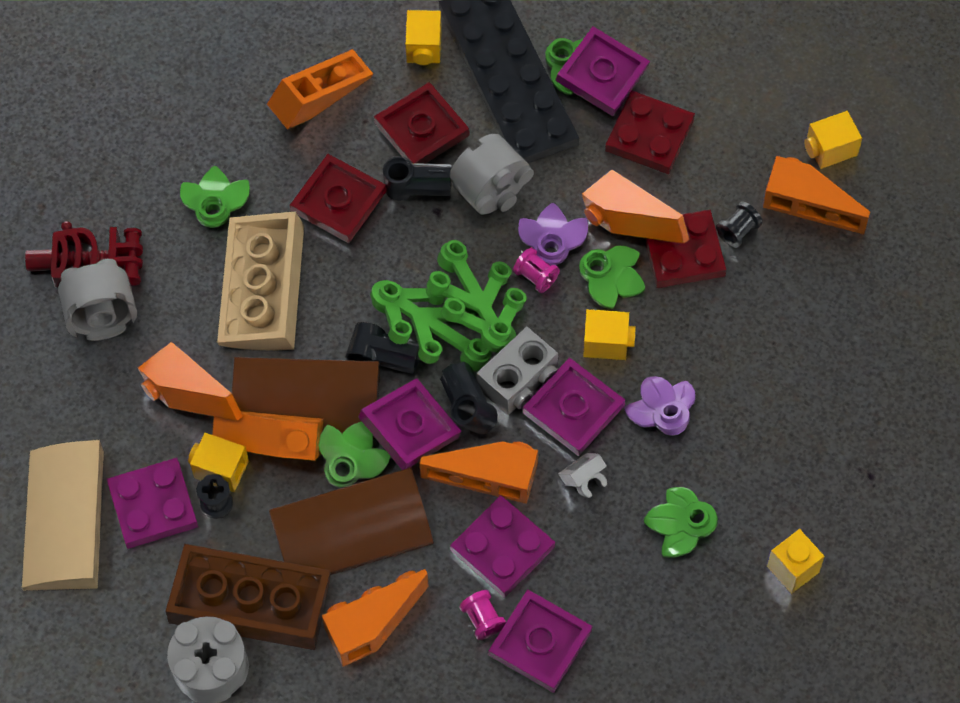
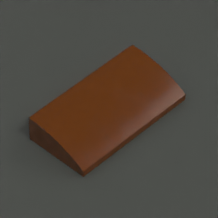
[232,357,380,439]
[269,468,434,575]
[165,544,331,650]

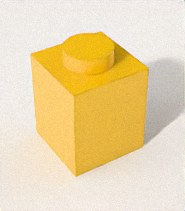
[405,10,442,65]
[804,110,862,169]
[583,309,636,360]
[188,433,249,493]
[767,529,825,594]

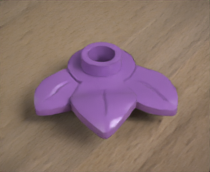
[518,203,588,266]
[624,376,696,435]

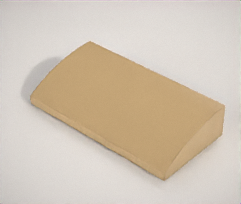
[217,211,304,351]
[22,440,104,591]

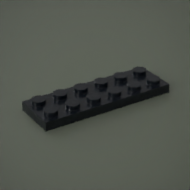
[439,0,579,163]

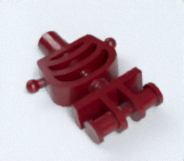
[25,221,143,288]

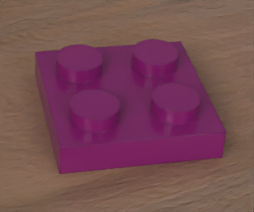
[555,26,650,116]
[523,357,625,456]
[358,378,461,470]
[107,457,198,549]
[450,495,555,598]
[488,589,593,693]

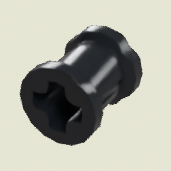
[716,201,763,248]
[196,474,233,519]

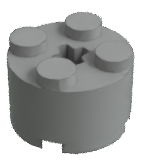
[450,134,534,215]
[58,259,137,341]
[167,617,249,703]

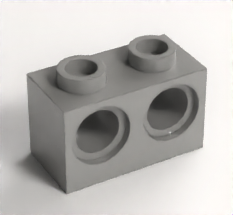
[477,326,558,415]

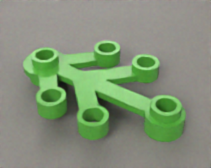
[426,240,527,353]
[370,280,491,372]

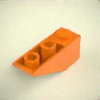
[322,569,429,667]

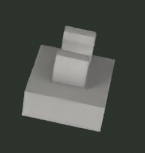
[558,453,607,498]

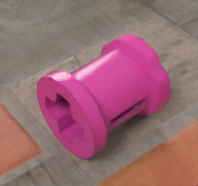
[513,247,560,293]
[459,590,506,640]

